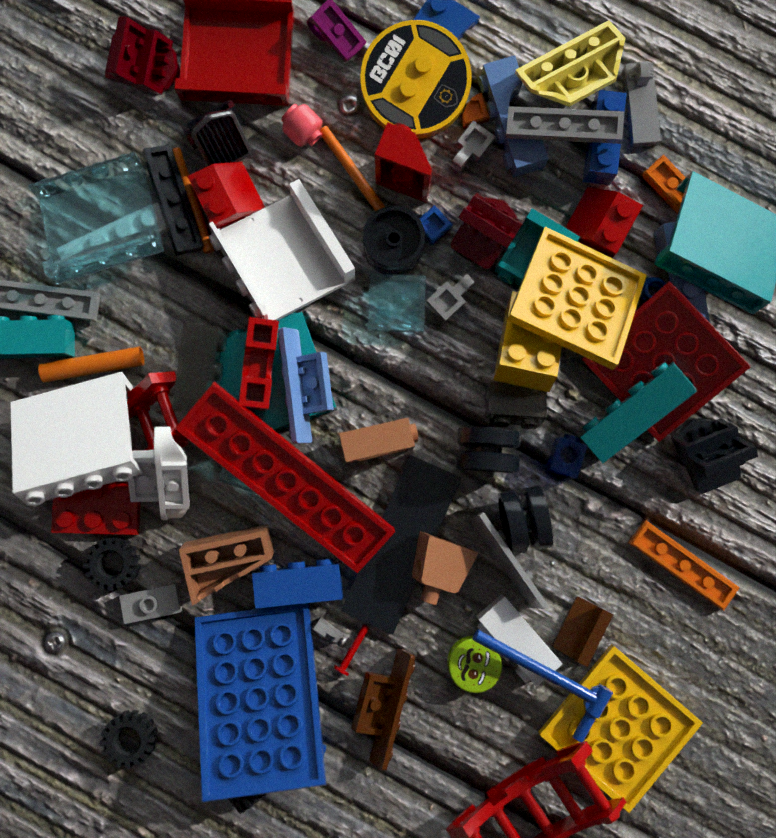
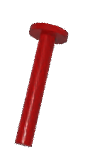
[333,624,369,676]

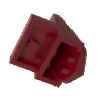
[105,16,180,95]
[451,193,524,269]

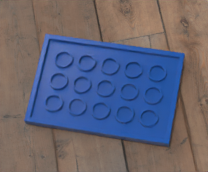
[194,603,326,802]

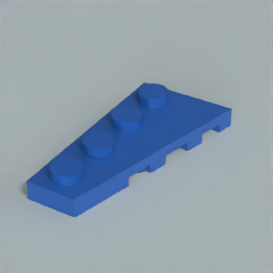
[414,0,480,40]

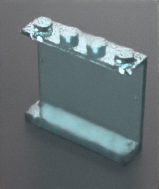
[28,152,164,284]

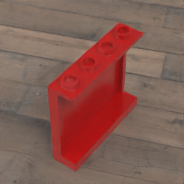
[175,0,294,106]

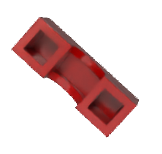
[239,317,279,411]

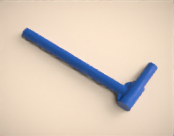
[473,630,613,742]

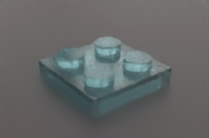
[368,274,426,333]

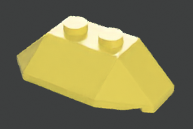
[515,20,625,107]

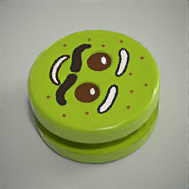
[447,635,502,693]

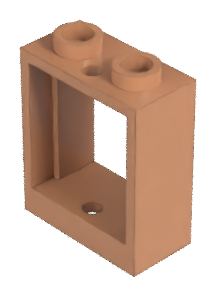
[339,418,419,464]

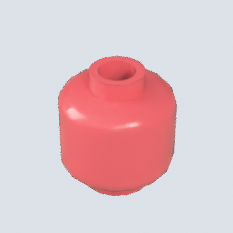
[281,104,323,147]

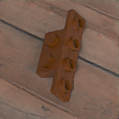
[351,648,415,771]

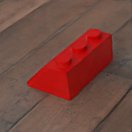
[375,122,432,203]

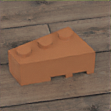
[179,524,274,606]

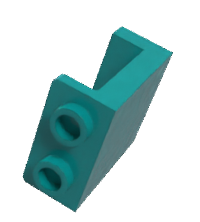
[494,208,580,287]

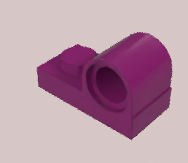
[307,0,367,63]

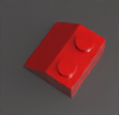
[187,162,265,230]
[565,187,643,258]

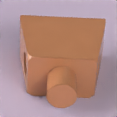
[412,531,478,605]

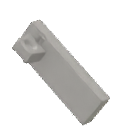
[623,61,661,147]

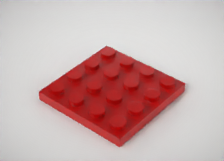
[582,281,751,442]

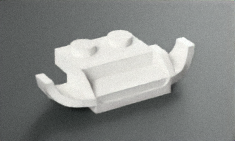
[128,427,190,520]

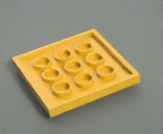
[507,227,647,370]
[538,644,703,813]

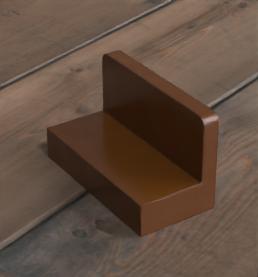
[552,596,613,667]

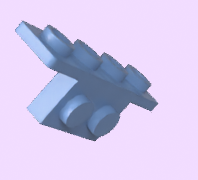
[278,327,334,444]

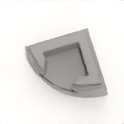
[313,617,343,643]

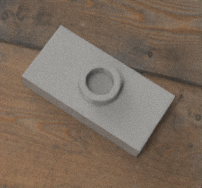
[119,583,182,624]

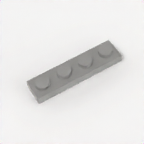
[506,106,624,144]
[0,280,101,322]

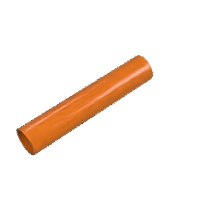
[38,346,145,383]

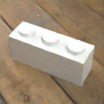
[476,594,562,687]

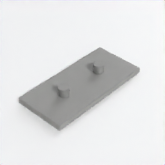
[468,512,548,609]

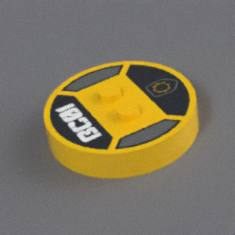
[360,20,472,139]

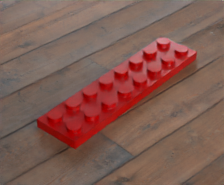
[175,381,395,573]

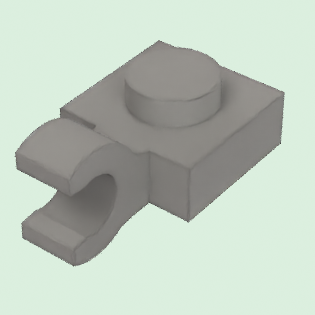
[451,121,495,174]
[427,274,475,322]

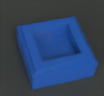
[419,205,453,245]

